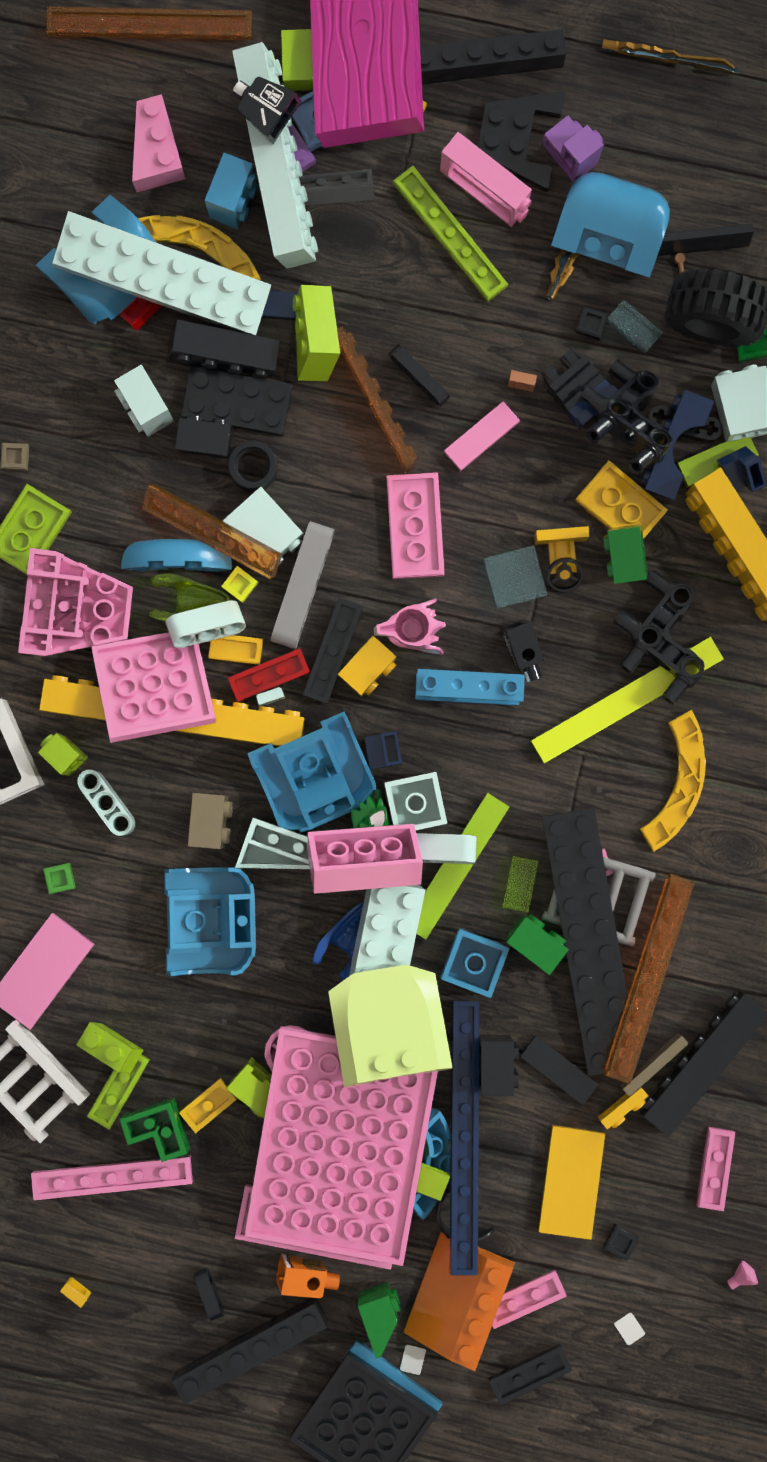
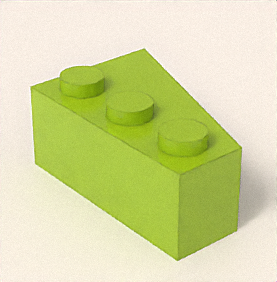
[292,285,340,382]
[226,1057,272,1119]

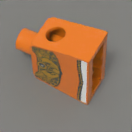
[276,1254,340,1298]

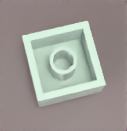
[114,365,174,437]
[384,772,447,830]

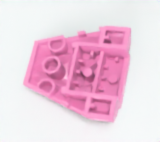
[18,548,133,656]

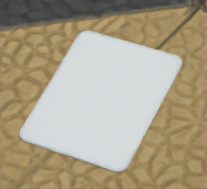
[614,1313,645,1345]
[400,1345,426,1375]

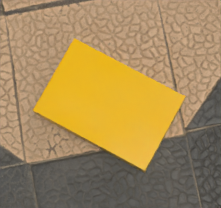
[575,460,668,539]

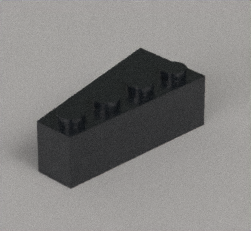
[166,320,280,379]

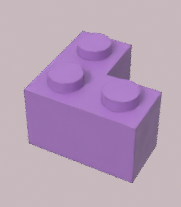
[542,116,604,183]

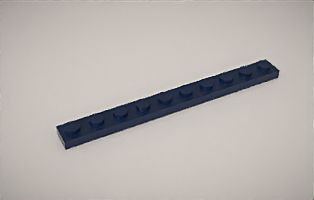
[449,1001,479,1275]

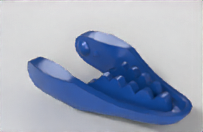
[311,902,364,982]

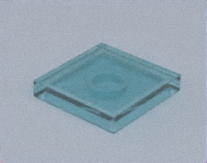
[484,545,548,609]

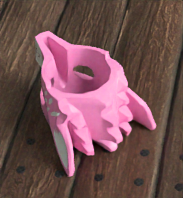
[373,598,446,655]

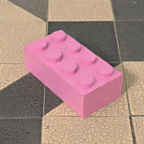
[307,824,423,894]

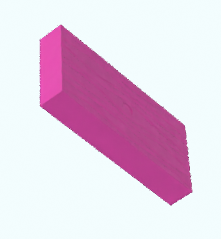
[310,0,424,148]

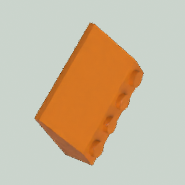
[403,1231,515,1371]

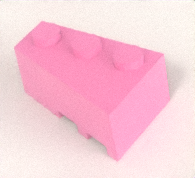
[132,94,186,192]

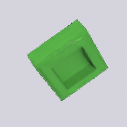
[43,863,76,894]

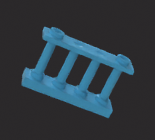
[415,669,525,706]

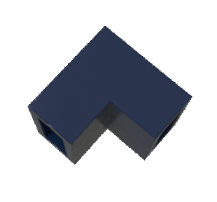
[717,446,767,492]
[364,731,402,770]

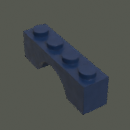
[641,390,714,500]

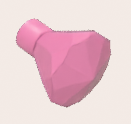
[727,1261,758,1290]

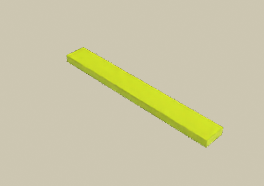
[531,637,724,763]

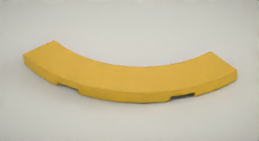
[138,215,261,281]
[640,710,706,852]

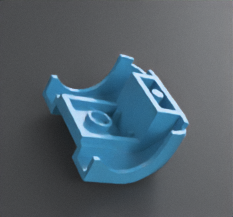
[551,172,670,278]
[36,195,157,325]
[247,711,376,833]
[164,867,256,976]

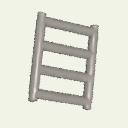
[542,857,656,946]

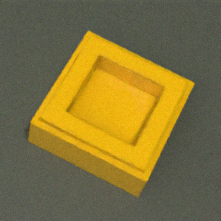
[60,1277,91,1308]

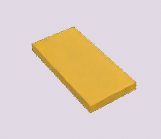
[538,1125,605,1240]

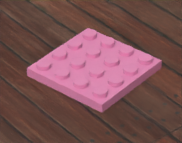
[91,632,216,743]

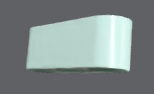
[166,600,246,648]
[78,770,135,836]
[416,833,477,864]

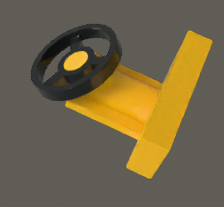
[534,526,589,592]

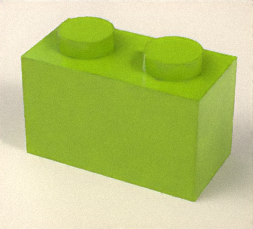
[281,29,313,91]
[38,733,88,776]
[77,1022,143,1073]

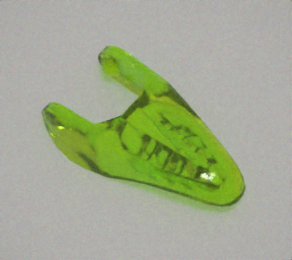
[148,573,230,621]

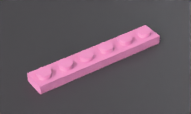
[31,1155,193,1200]

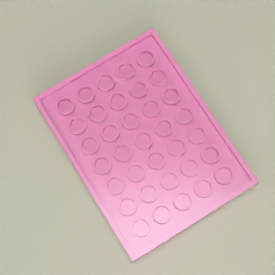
[245,1026,438,1266]

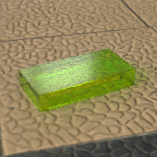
[502,856,538,913]

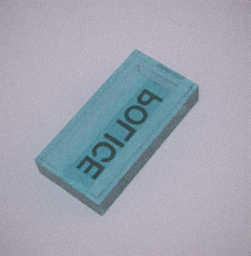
[606,300,663,354]

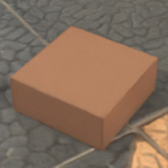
[508,370,537,392]

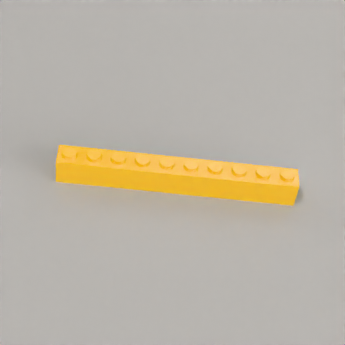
[40,675,305,747]

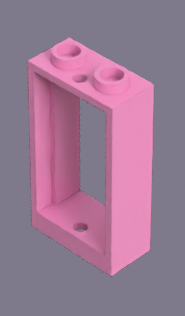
[440,132,532,227]

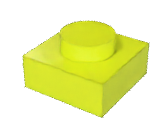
[221,566,258,603]

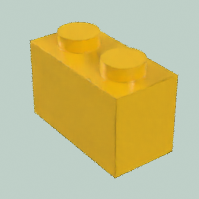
[338,636,396,697]

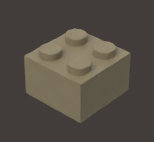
[188,793,233,849]

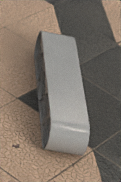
[271,521,335,649]

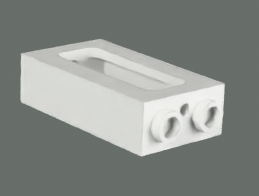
[0,698,44,805]

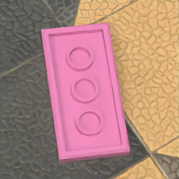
[386,473,444,579]
[0,913,95,1029]

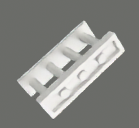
[0,1020,90,1143]

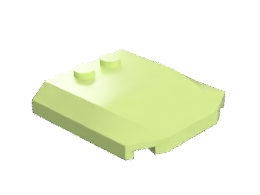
[328,965,452,1088]

